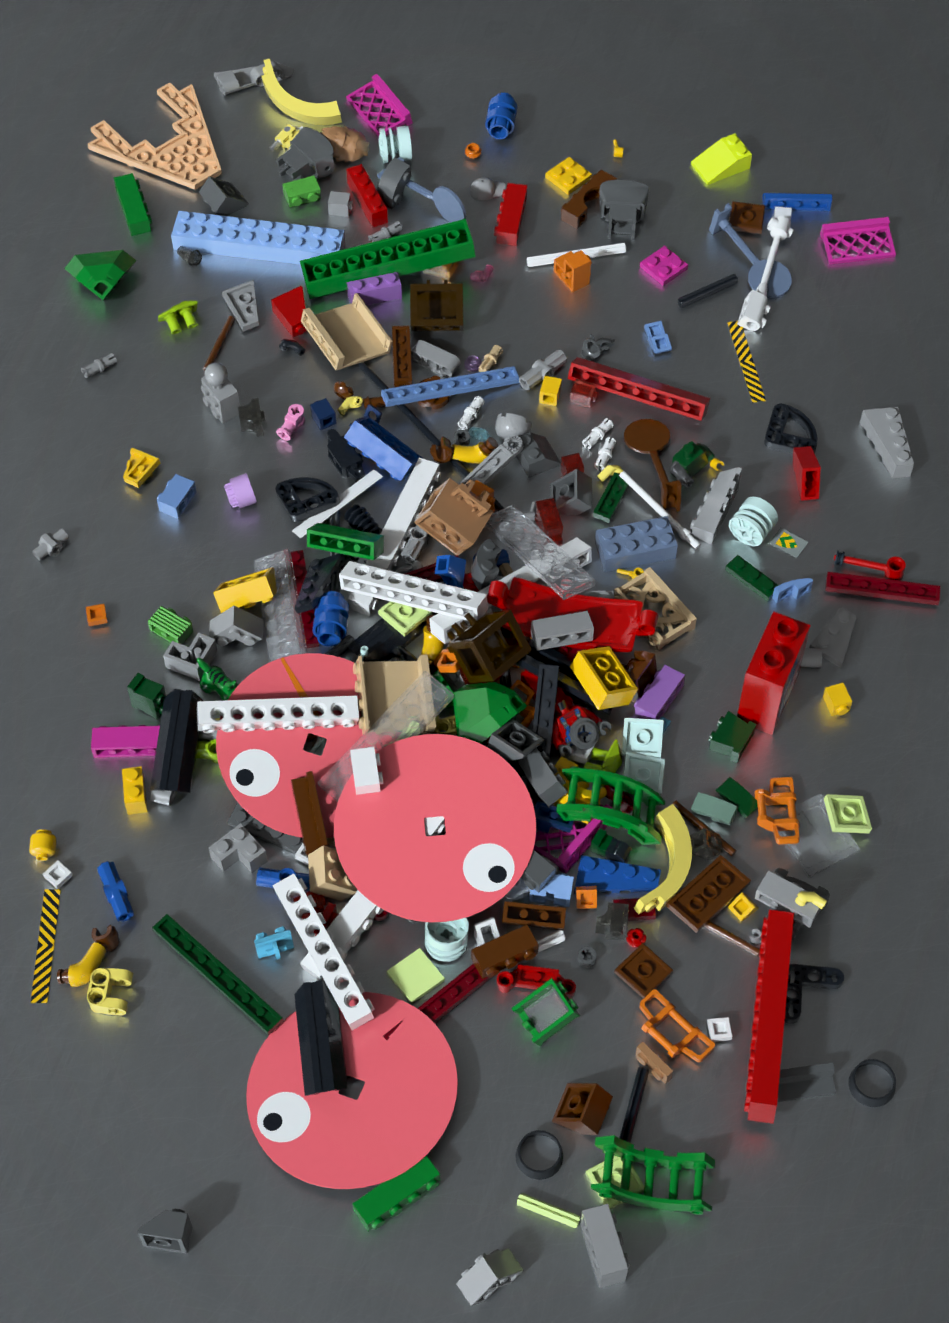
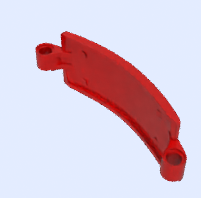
[487,577,659,652]

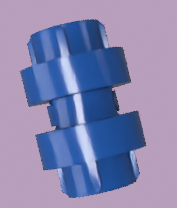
[485,92,518,139]
[312,591,349,647]

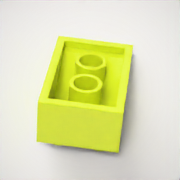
[691,133,752,185]

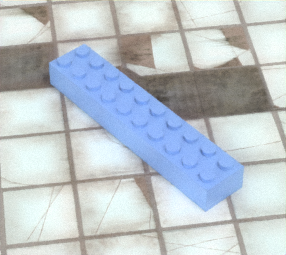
[171,211,345,265]

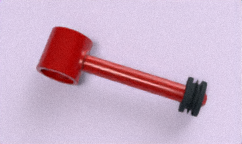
[834,550,906,581]

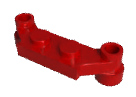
[497,965,576,999]

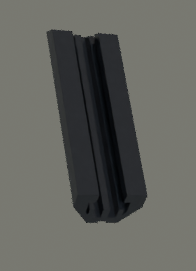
[347,612,437,662]
[514,639,612,715]
[150,689,203,793]
[294,980,348,1096]

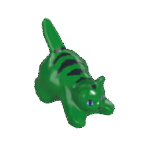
[197,658,239,701]

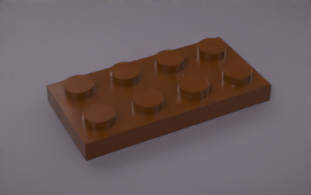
[666,855,751,933]

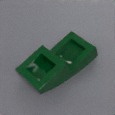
[716,777,758,818]

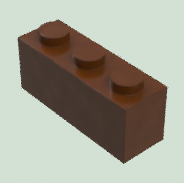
[502,901,566,930]
[471,925,539,979]

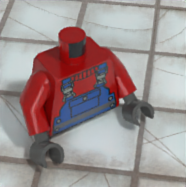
[552,699,611,758]

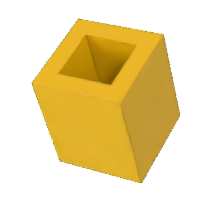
[539,376,562,406]
[823,683,852,716]

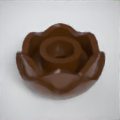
[333,380,354,400]

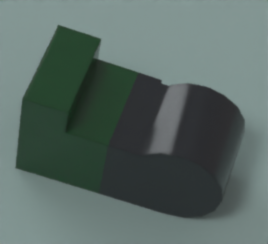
[591,828,632,863]

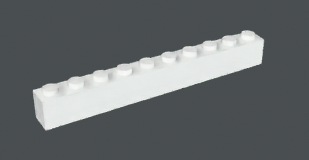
[348,458,442,616]
[429,537,592,644]
[300,816,446,981]

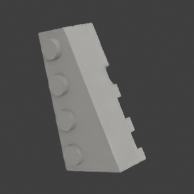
[860,407,914,479]

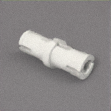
[458,396,485,430]
[582,418,614,449]
[594,437,617,472]

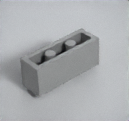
[531,611,594,650]
[755,871,821,928]

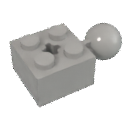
[201,363,241,423]

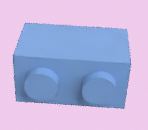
[157,474,196,519]

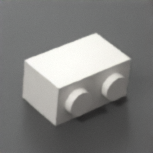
[350,747,384,795]

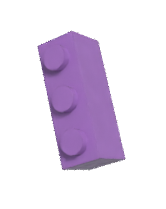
[347,272,402,306]
[634,665,685,720]

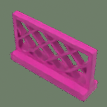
[346,74,413,138]
[820,217,896,265]
[533,804,612,874]

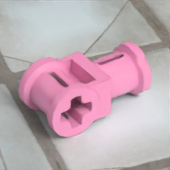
[276,404,305,441]

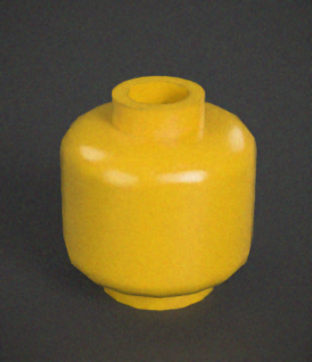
[29,829,57,861]

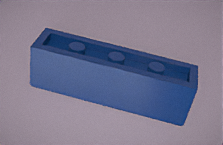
[763,193,832,211]

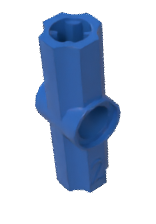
[97,861,134,922]
[256,867,316,894]

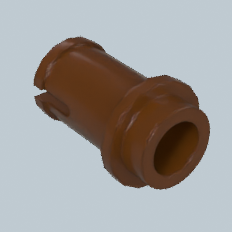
[363,396,386,409]

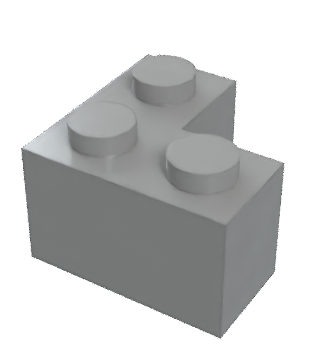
[209,605,264,647]
[163,633,217,681]
[209,823,268,873]
[456,1248,524,1306]

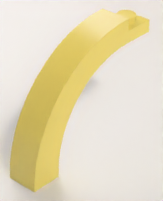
[261,59,342,125]
[634,804,692,914]

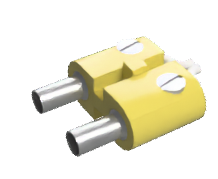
[270,124,303,153]

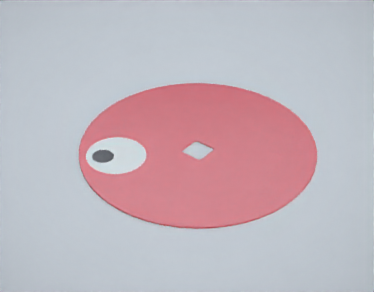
[216,653,402,838]
[334,734,536,922]
[246,992,458,1189]

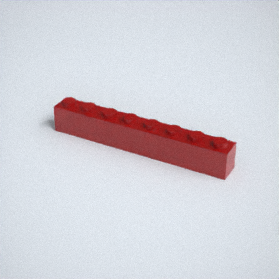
[567,357,711,421]

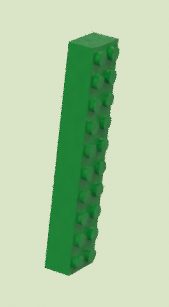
[300,219,476,299]

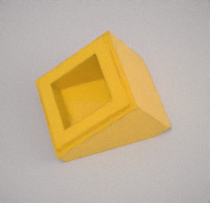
[728,892,759,922]

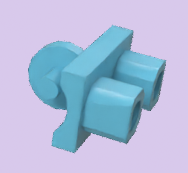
[254,926,294,960]

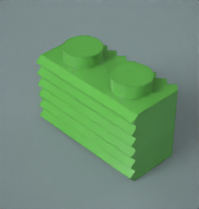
[282,175,321,208]
[148,606,193,644]

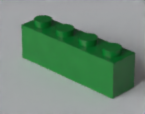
[114,173,152,236]
[307,523,384,560]
[352,1155,440,1232]

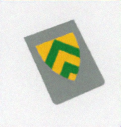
[769,527,808,558]

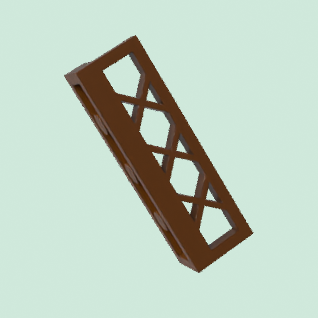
[392,326,412,388]
[291,771,328,858]

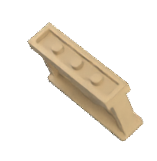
[614,567,697,650]

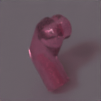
[470,265,494,282]

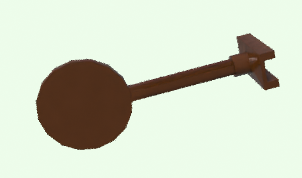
[624,419,682,511]

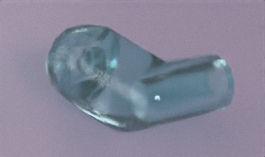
[469,427,490,442]

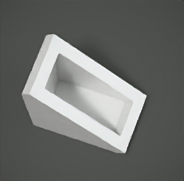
[474,917,500,946]

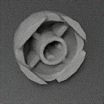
[495,413,532,446]

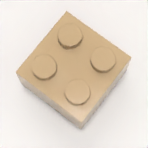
[308,845,357,901]

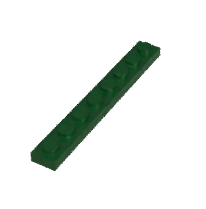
[152,914,283,1035]

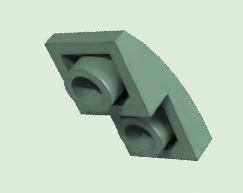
[691,792,738,825]

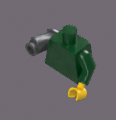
[670,441,724,488]

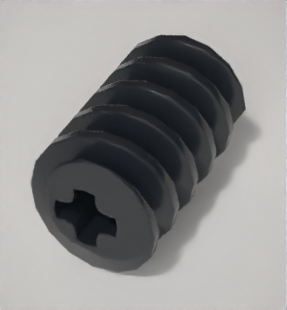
[344,504,382,535]

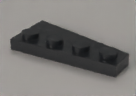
[294,553,346,614]

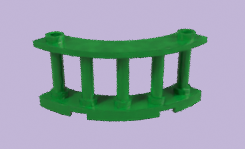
[556,766,666,845]
[591,1135,715,1215]

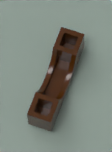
[561,170,617,229]

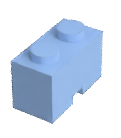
[529,873,574,907]

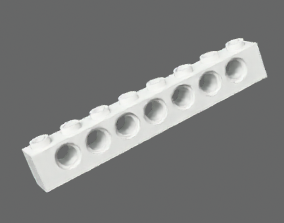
[339,561,488,621]
[197,696,359,733]
[272,874,375,1030]

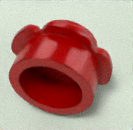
[626,928,647,948]

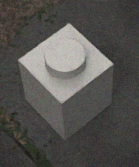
[328,191,354,217]

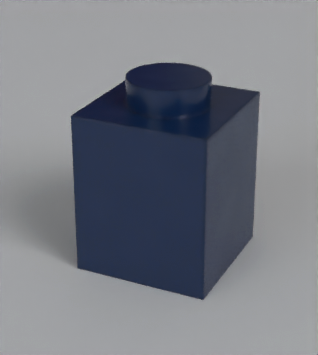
[310,398,337,431]

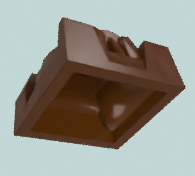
[622,651,657,703]

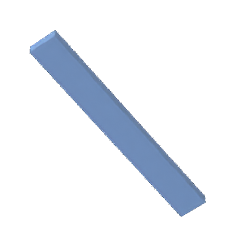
[381,366,520,407]

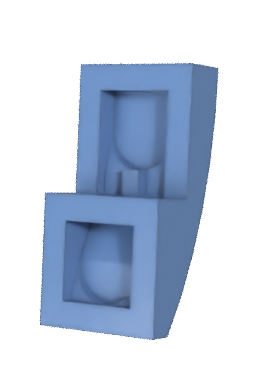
[644,321,672,354]
[772,578,813,603]

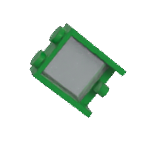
[511,978,580,1046]

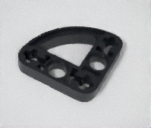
[764,403,818,454]
[275,477,340,522]

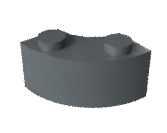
[377,157,412,209]
[471,538,501,591]

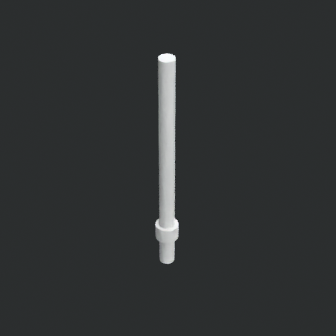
[619,471,701,549]

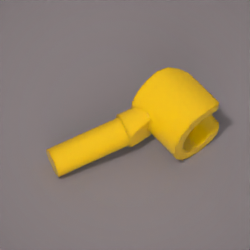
[613,139,624,158]
[617,567,644,579]

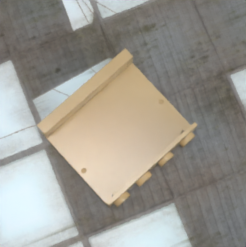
[301,293,392,371]
[353,655,436,736]

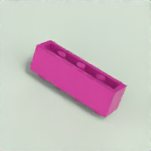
[91,725,160,758]

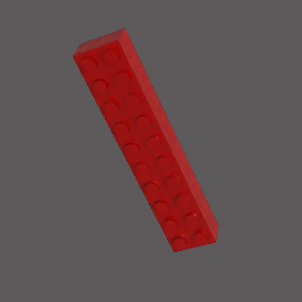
[744,910,794,1124]

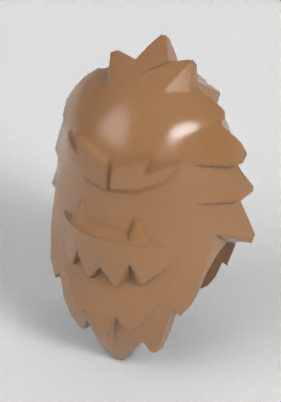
[320,126,370,162]

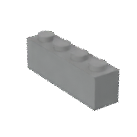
[690,467,742,544]

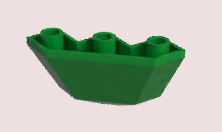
[64,250,137,300]
[453,682,527,744]

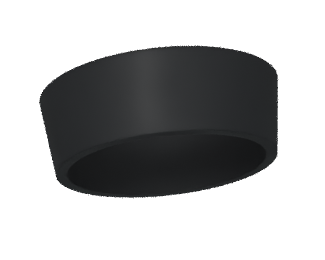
[848,1059,896,1107]
[516,1130,563,1180]

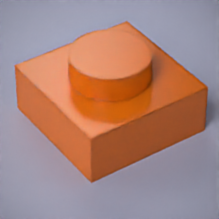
[86,604,108,626]
[576,886,597,909]

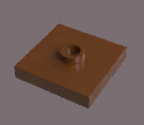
[729,201,765,234]
[614,943,673,999]

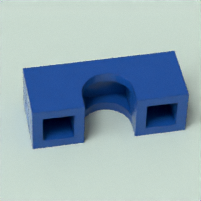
[434,555,466,614]

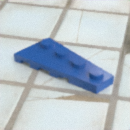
[574,855,661,894]

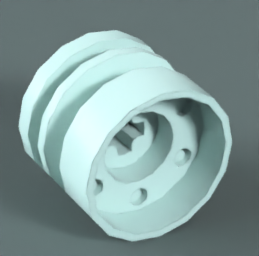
[378,126,412,163]
[729,496,778,546]
[425,918,469,962]

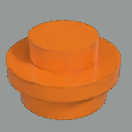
[465,143,481,158]

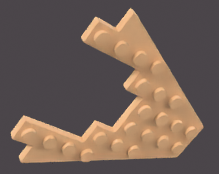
[88,82,222,190]

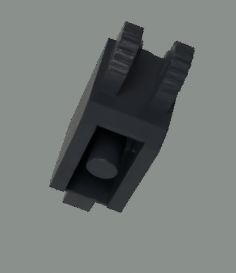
[327,429,365,482]

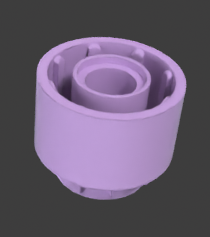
[224,473,257,509]

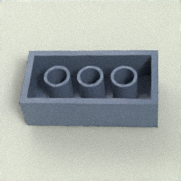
[595,516,678,573]

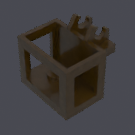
[410,280,463,331]
[447,610,532,683]

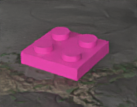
[640,246,688,286]

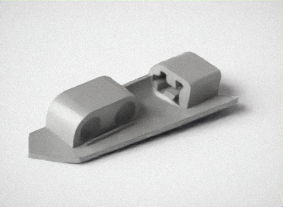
[214,61,294,95]

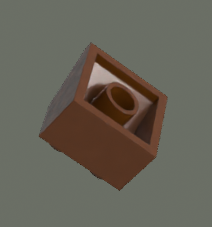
[552,1083,613,1135]

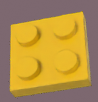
[545,157,592,195]

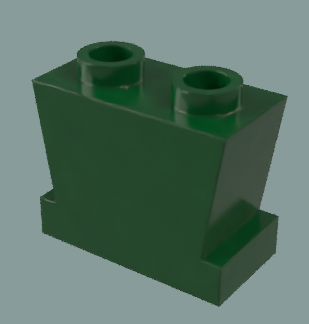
[127,673,166,720]
[708,711,756,763]

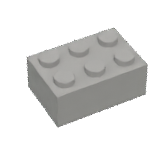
[580,1204,630,1288]

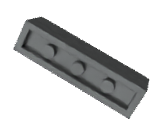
[777,1062,836,1102]

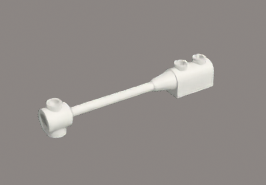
[737,216,793,331]

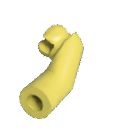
[337,396,363,415]
[597,465,624,482]
[795,891,828,909]

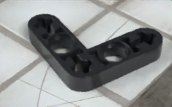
[785,964,844,1024]

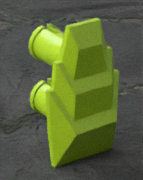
[158,301,198,335]
[584,739,622,787]

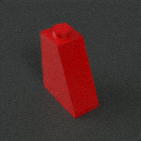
[271,286,307,338]
[793,446,821,500]

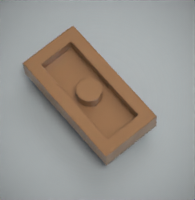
[635,1041,673,1084]

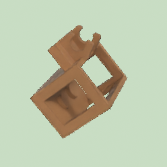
[414,478,493,556]

